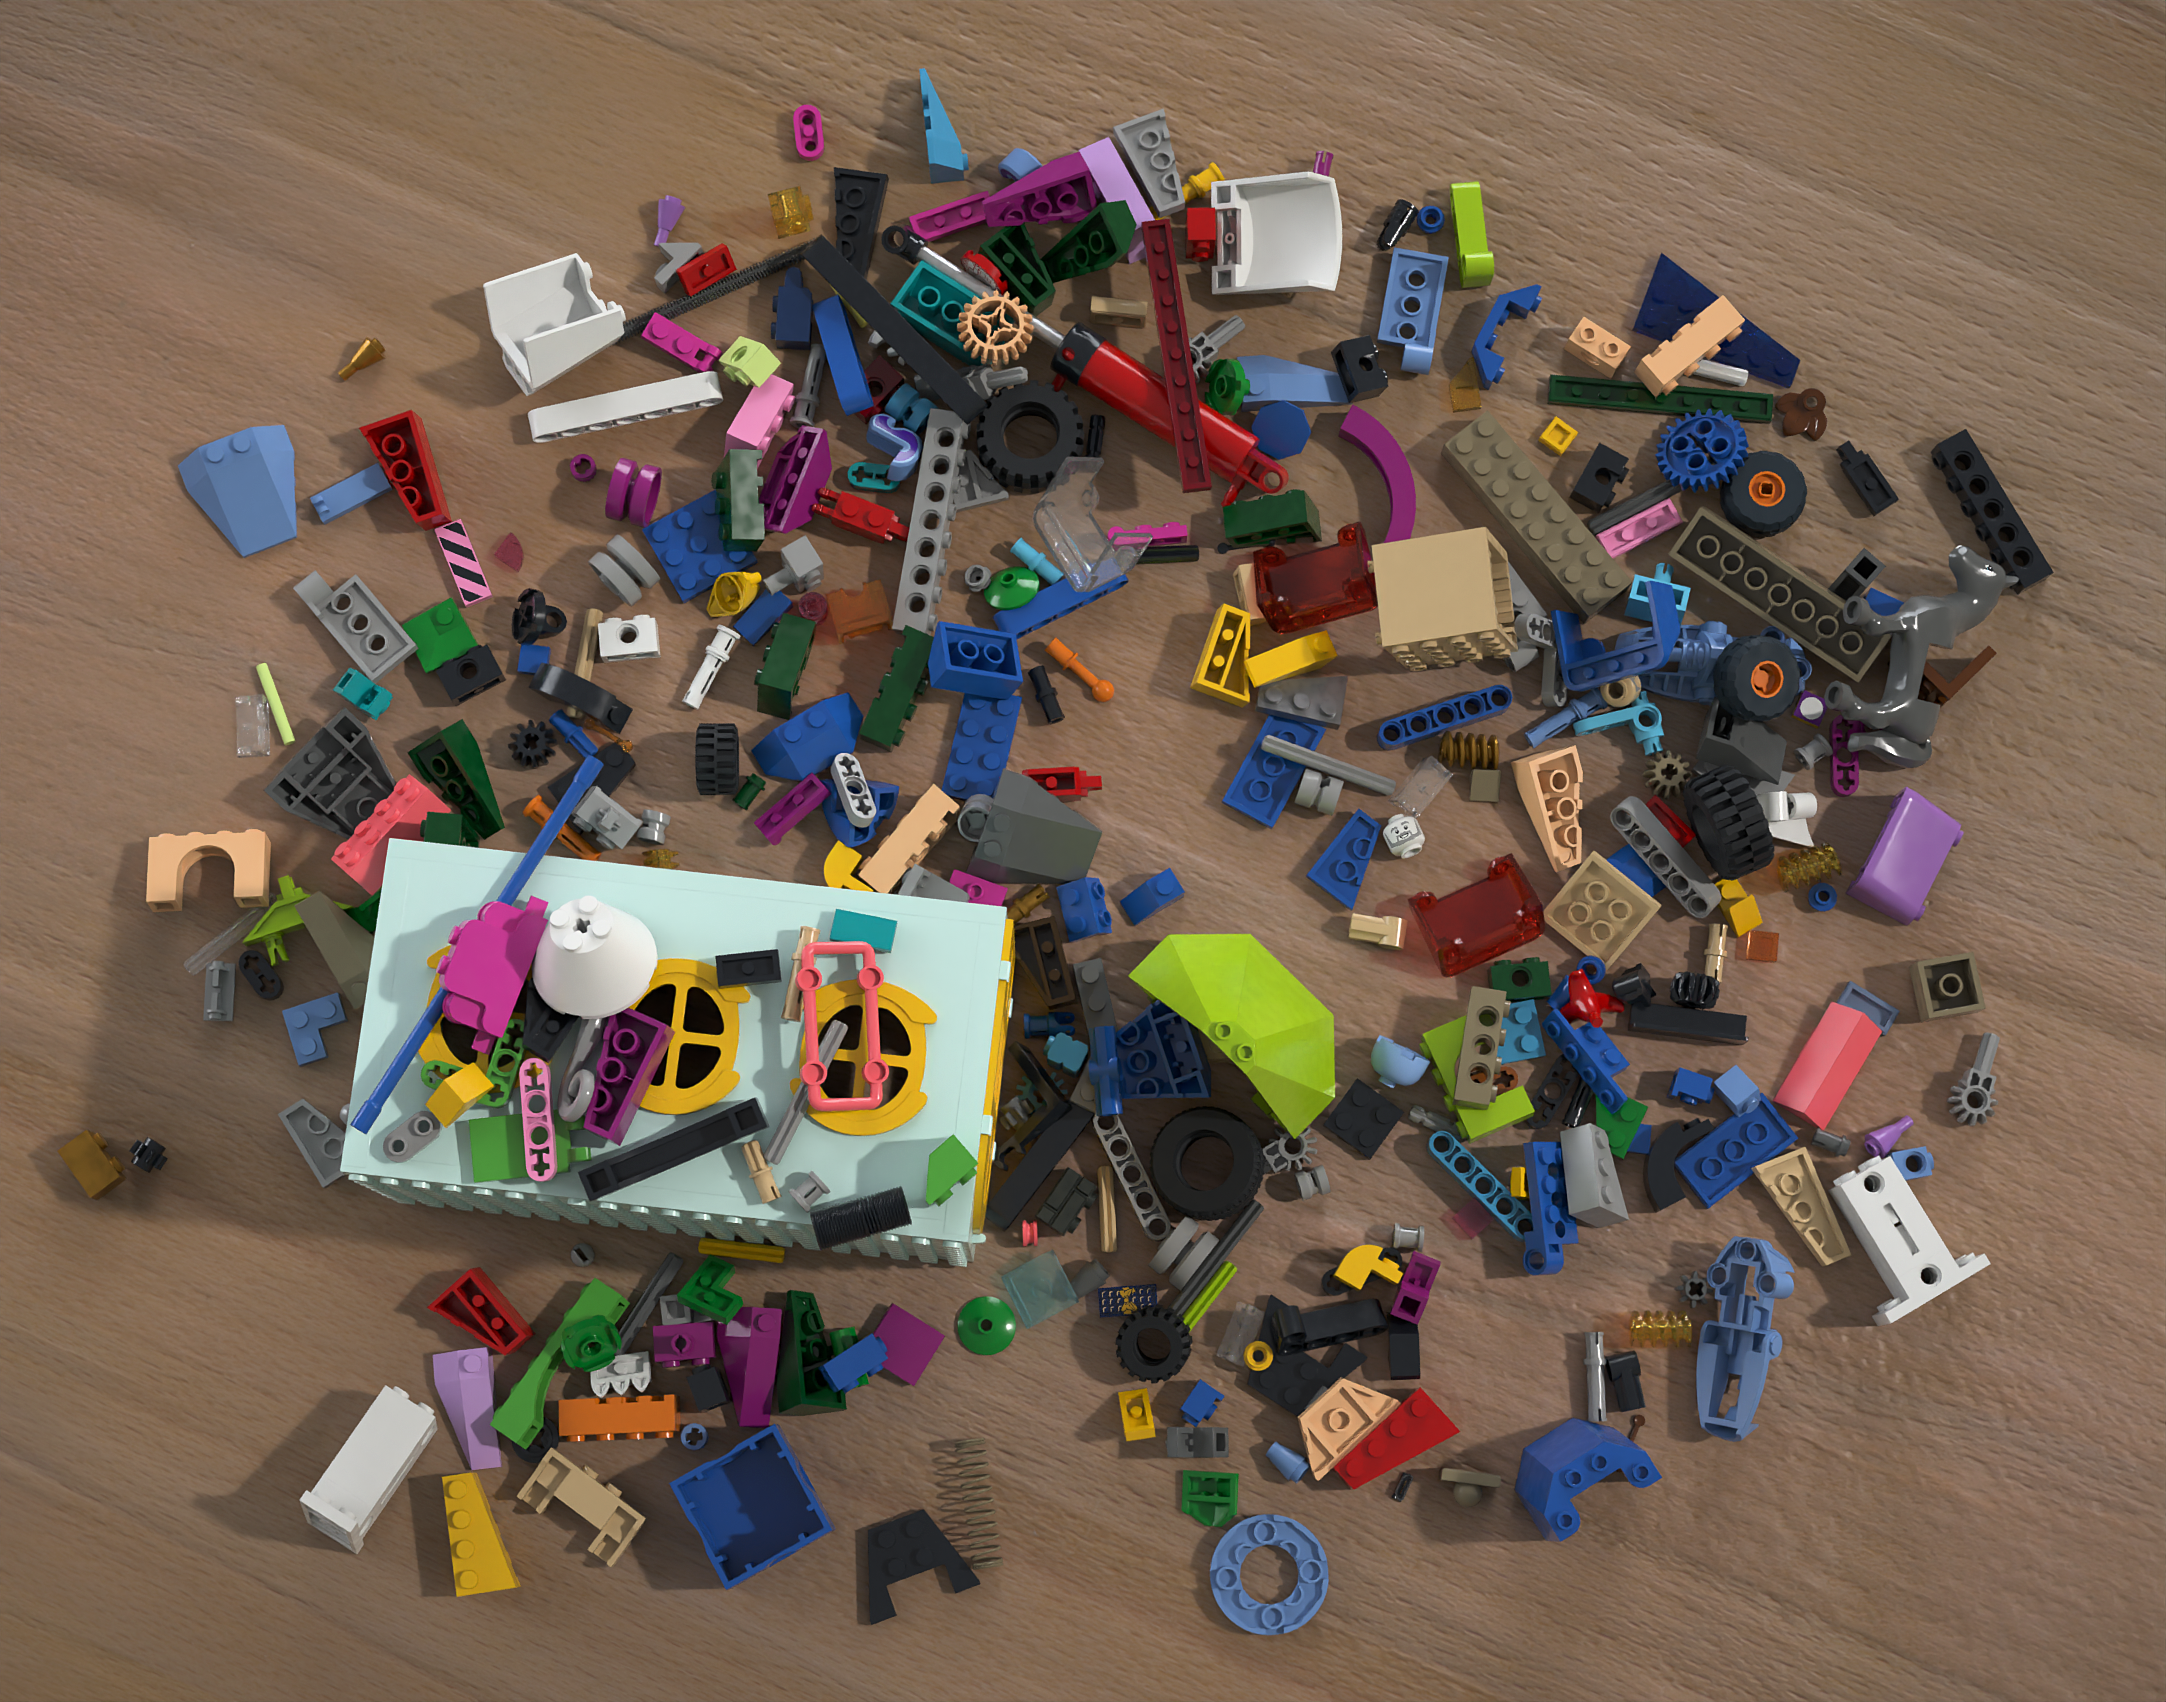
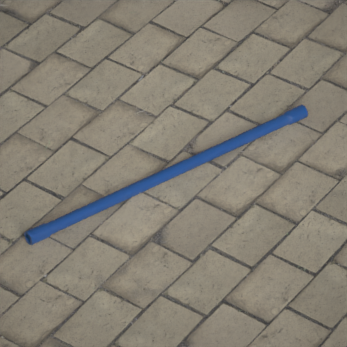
[350,755,604,1134]

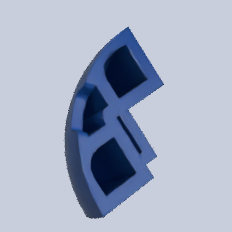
[820,779,899,848]

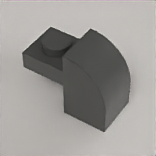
[1165,1427,1229,1458]

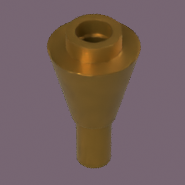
[338,337,386,381]

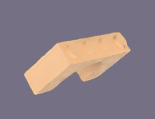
[146,829,271,912]

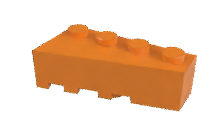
[558,1394,681,1442]

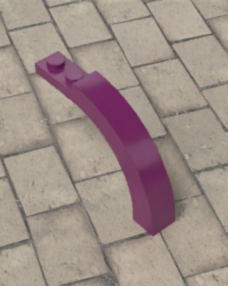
[1338,404,1416,602]

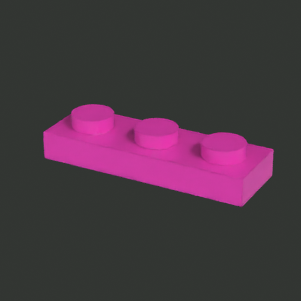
[909,190,990,242]

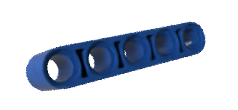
[812,294,874,416]
[993,556,1129,639]
[1377,685,1513,751]

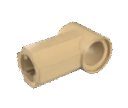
[1348,913,1408,950]

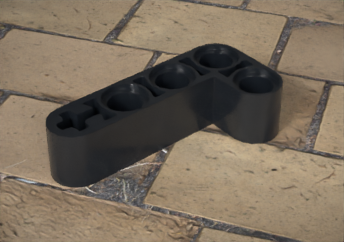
[1270,1298,1388,1356]

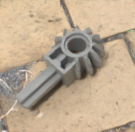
[1188,315,1245,385]
[955,364,1028,400]
[1947,1032,2000,1126]
[1263,1127,1318,1174]

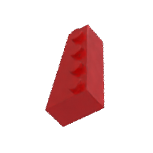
[359,410,452,531]
[1332,1387,1461,1490]

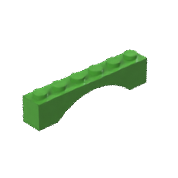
[490,1278,630,1450]

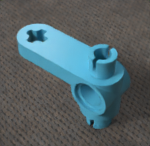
[1573,691,1664,756]

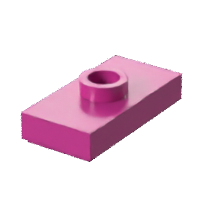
[949,869,1008,906]

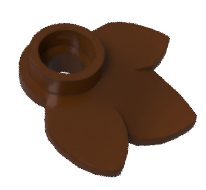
[1775,388,1827,441]

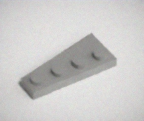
[1113,109,1185,218]

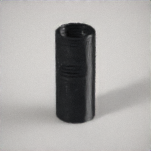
[810,1186,912,1251]

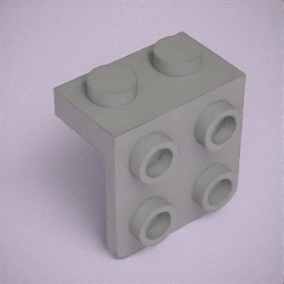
[894,864,970,903]

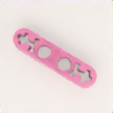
[519,1058,558,1182]

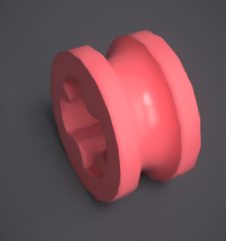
[1022,1220,1038,1247]

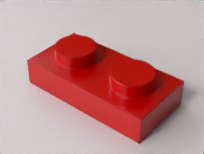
[676,243,737,296]
[1645,795,1696,848]

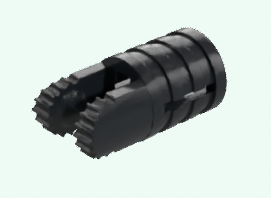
[1376,199,1419,251]

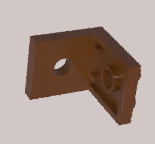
[1887,646,1997,707]

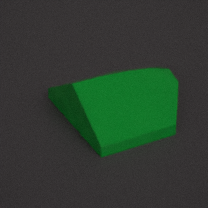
[1182,1470,1239,1527]

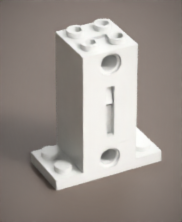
[1828,1155,1991,1326]
[299,1385,438,1554]

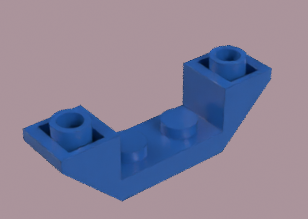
[1471,284,1542,390]

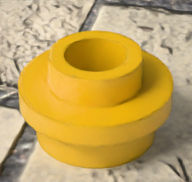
[1243,1341,1273,1371]

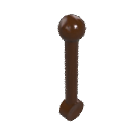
[1616,1415,1645,1473]

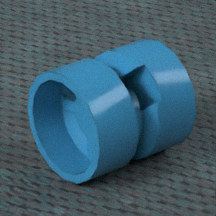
[885,383,938,435]

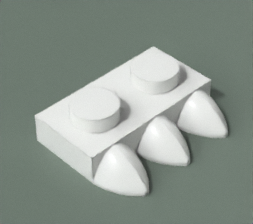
[590,1351,652,1399]

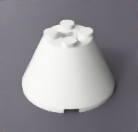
[531,896,658,1019]

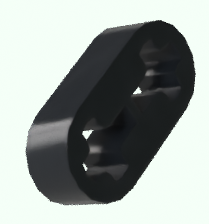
[238,950,284,1000]

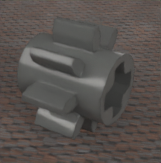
[999,1096,1035,1131]
[1674,1271,1713,1308]

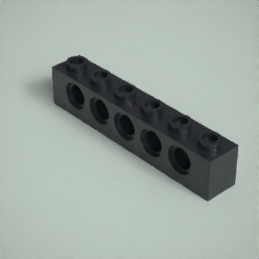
[1931,429,2054,595]

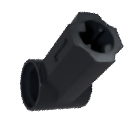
[1605,1350,1646,1412]

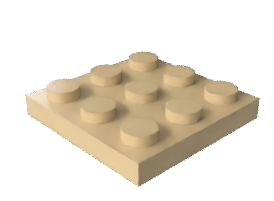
[1539,851,1662,971]

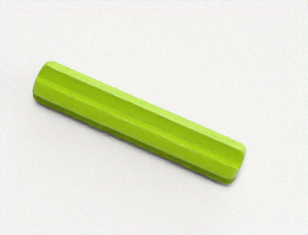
[1183,1260,1237,1331]

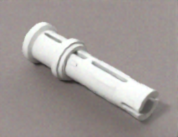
[682,625,741,710]

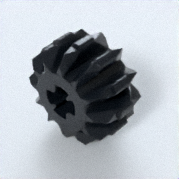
[508,720,558,769]
[1670,971,1720,1010]

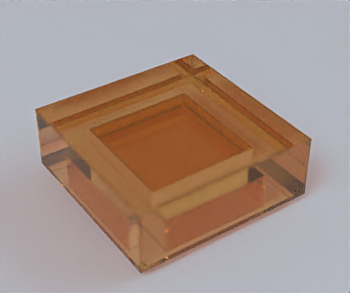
[1746,930,1779,963]

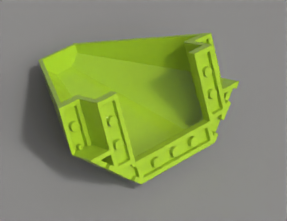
[1128,934,1335,1139]

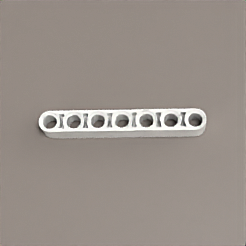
[528,371,723,443]

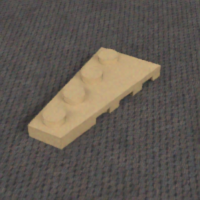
[1751,1147,1851,1267]

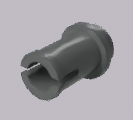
[1811,1127,1851,1157]

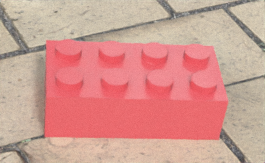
[331,774,451,896]

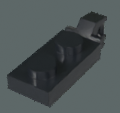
[1836,440,1899,517]

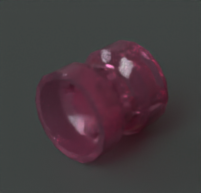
[799,592,828,626]

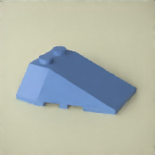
[178,425,297,558]

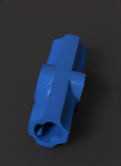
[1089,1026,1123,1117]

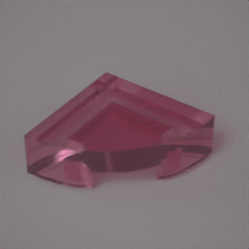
[494,532,524,572]

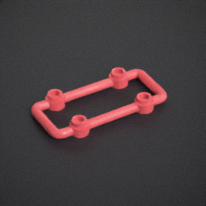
[795,941,889,1111]

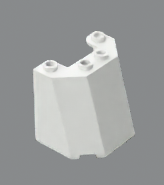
[483,253,626,396]

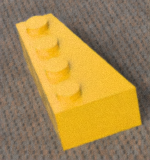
[442,1472,521,1597]

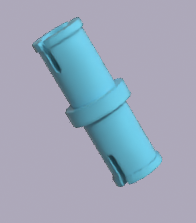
[1010,538,1065,585]

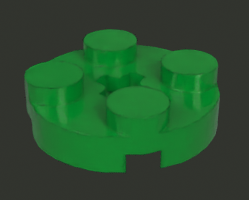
[1205,359,1250,416]
[561,1315,622,1372]

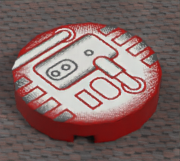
[960,250,1008,295]

